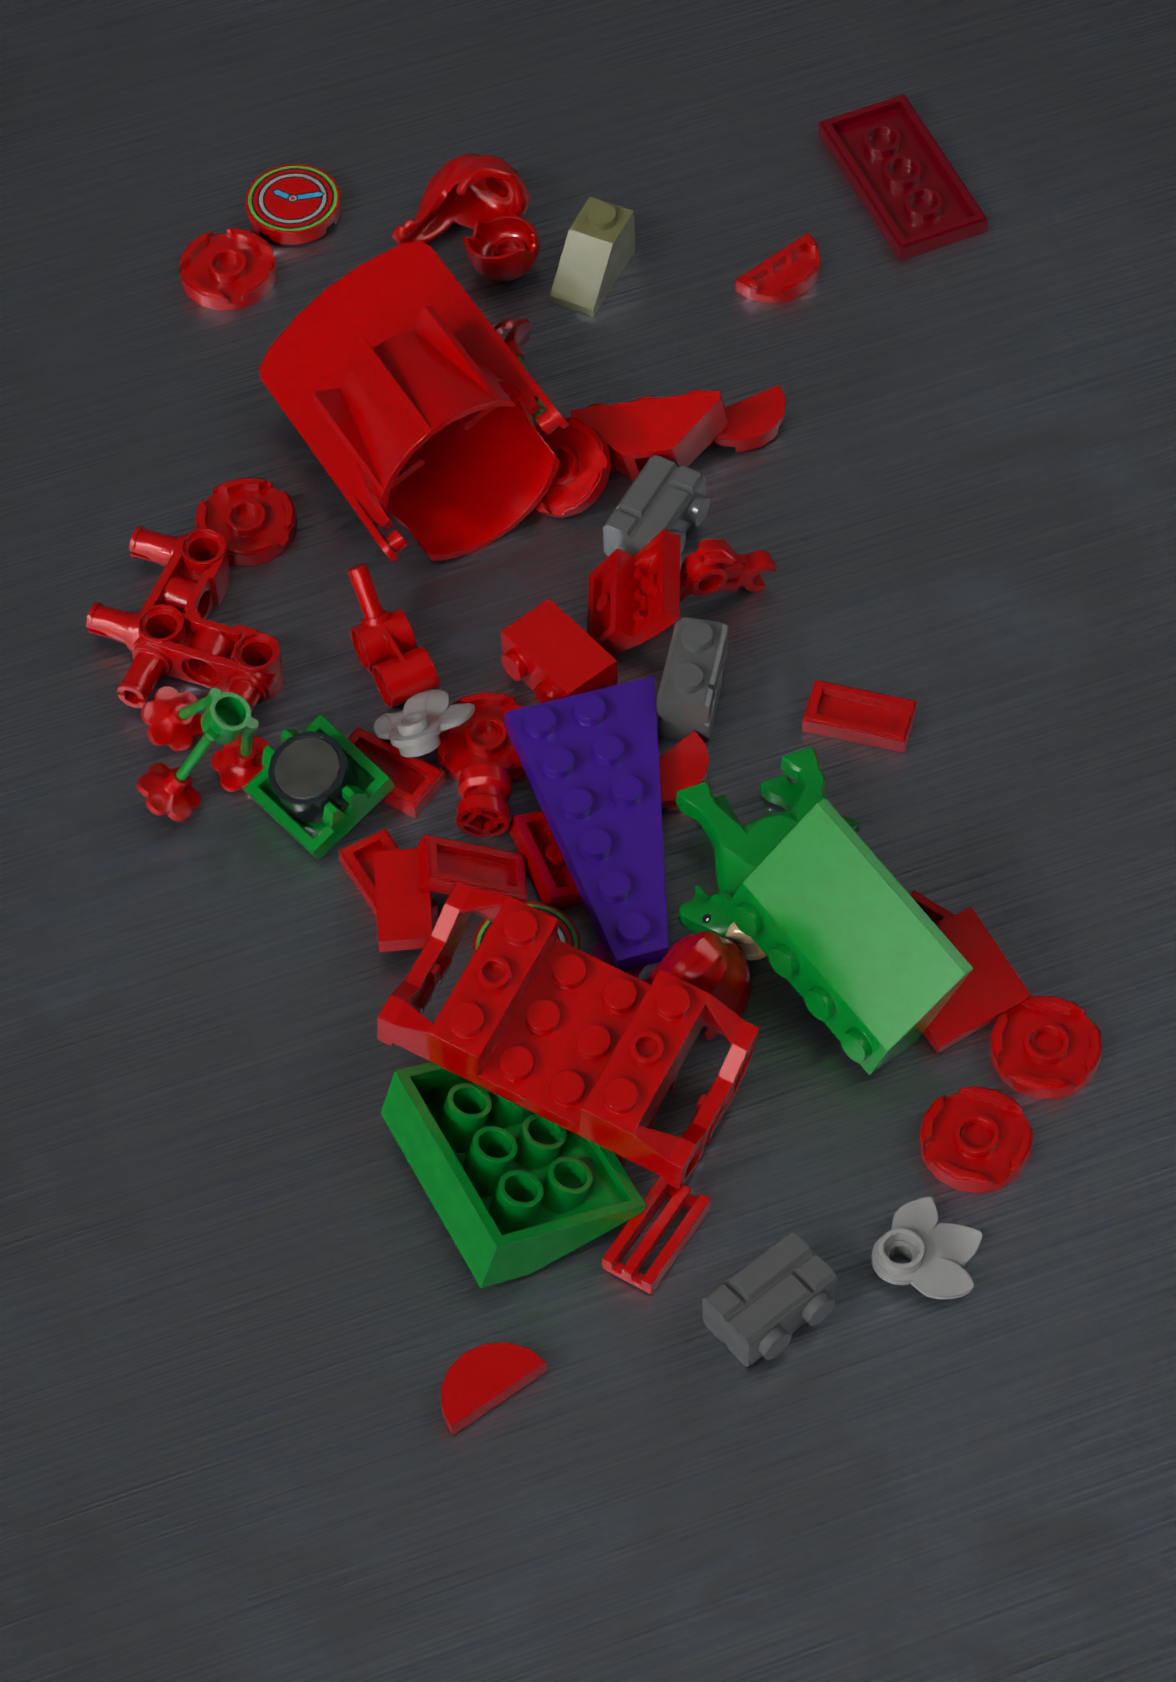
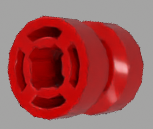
[456,764,512,838]

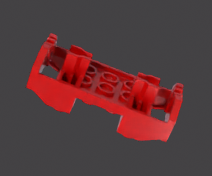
[377,881,760,1190]

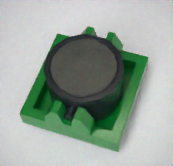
[244,714,395,861]

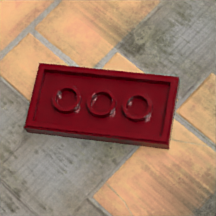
[818,94,988,261]

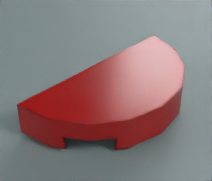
[735,232,821,303]
[708,384,786,452]
[659,730,709,812]
[441,1342,547,1436]

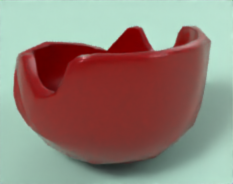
[463,215,541,282]

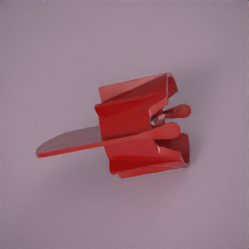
[259,241,569,563]

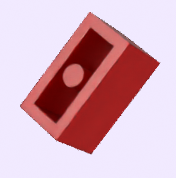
[501,598,618,703]

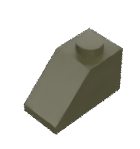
[549,196,635,317]

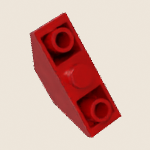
[571,389,728,480]

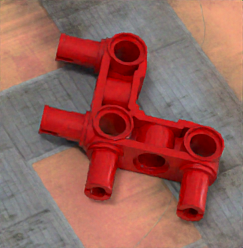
[86,526,285,714]

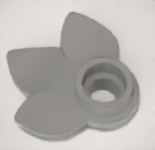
[374,689,475,757]
[871,1197,982,1300]

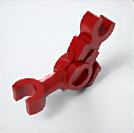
[680,538,777,602]

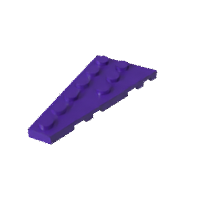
[504,676,669,971]

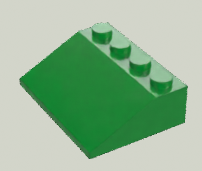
[726,798,974,1075]
[380,1062,646,1288]

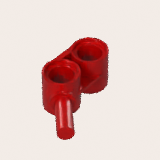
[347,563,440,709]

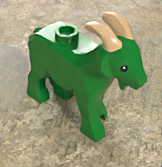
[675,747,860,960]

